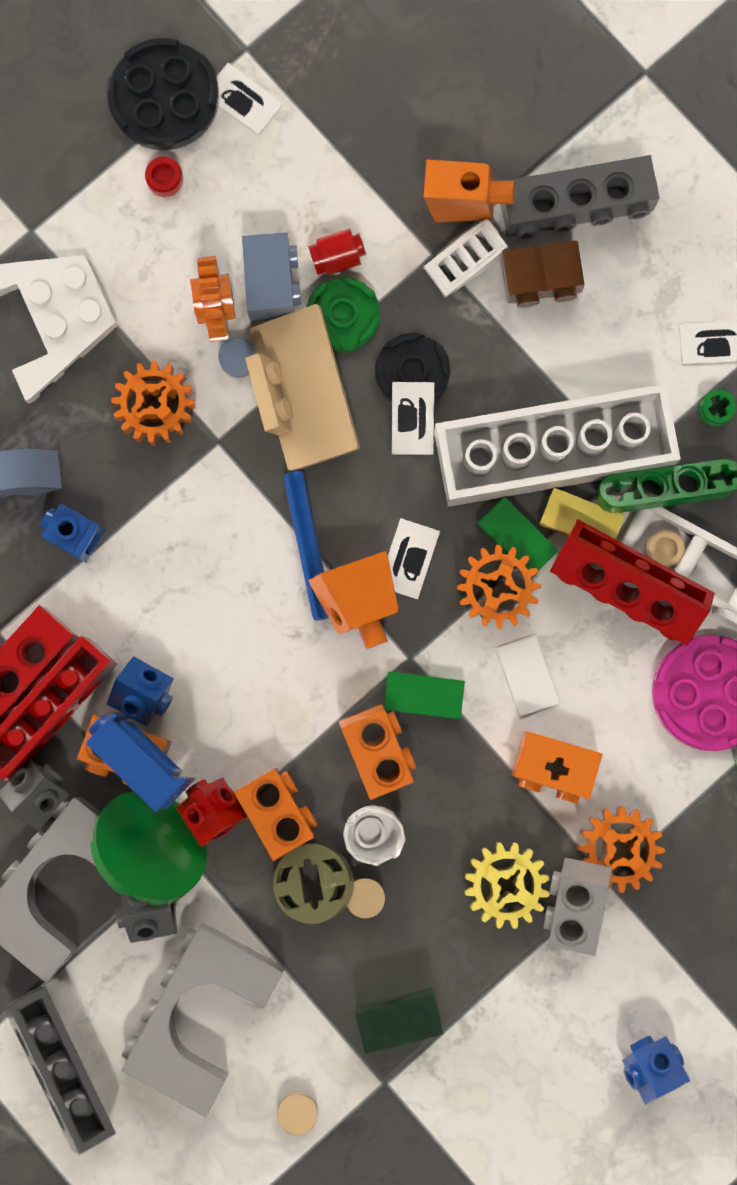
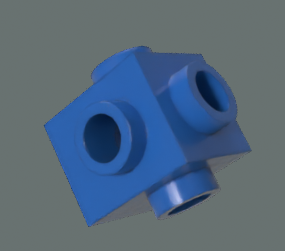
[106,656,174,727]
[622,1035,691,1105]

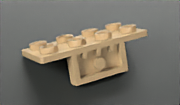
[245,304,360,472]

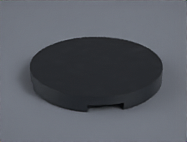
[107,38,219,150]

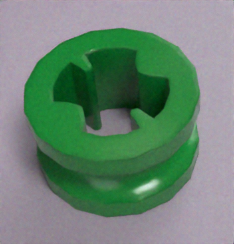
[699,390,736,427]

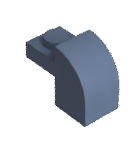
[0,449,62,499]

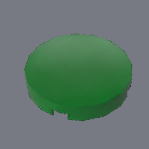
[306,277,380,353]

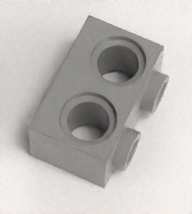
[543,858,612,956]

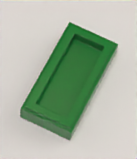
[477,497,559,578]
[384,671,465,720]

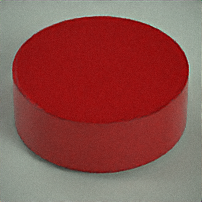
[145,157,184,197]

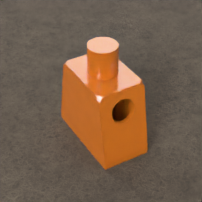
[424,160,516,222]
[309,551,398,649]

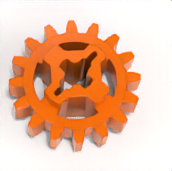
[190,256,236,342]
[111,361,196,446]
[457,545,541,629]
[577,806,665,893]

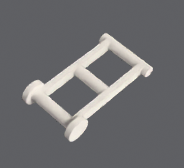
[620,492,737,629]

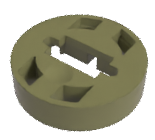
[273,844,354,924]

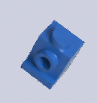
[40,503,105,563]

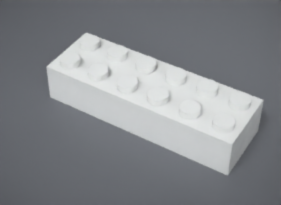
[434,384,681,507]

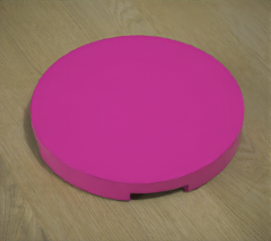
[652,635,737,751]

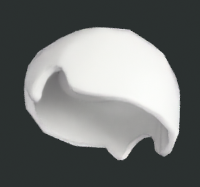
[343,805,406,866]

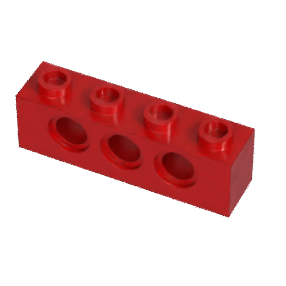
[549,519,715,646]
[0,605,79,725]
[0,635,118,781]

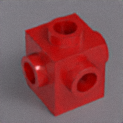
[176,777,248,847]

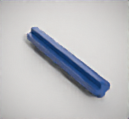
[283,471,329,621]

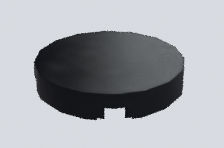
[375,333,451,403]

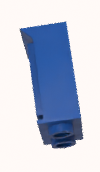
[85,713,197,812]

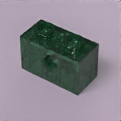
[356,988,443,1054]

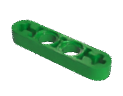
[596,459,737,513]

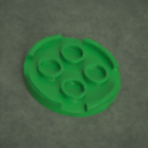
[90,791,207,906]

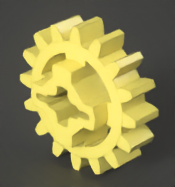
[464,842,550,929]

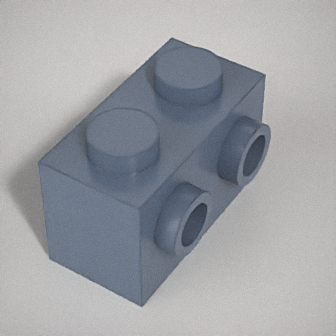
[242,232,301,321]

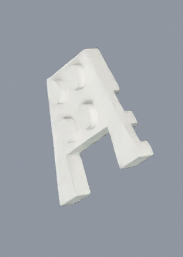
[0,255,117,404]

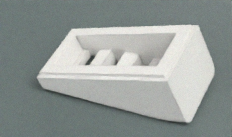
[424,218,508,298]

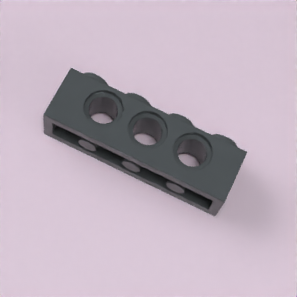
[501,155,660,239]
[2,987,116,1155]

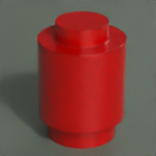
[308,228,366,276]

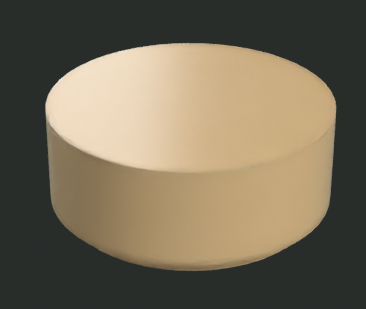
[645,530,685,568]
[347,878,385,918]
[277,1092,318,1135]

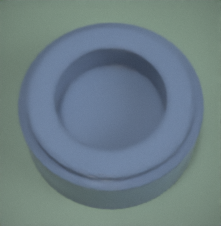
[218,338,256,378]

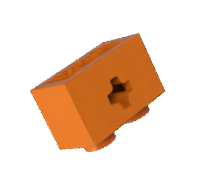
[511,731,603,804]

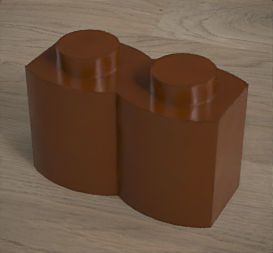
[501,241,585,308]

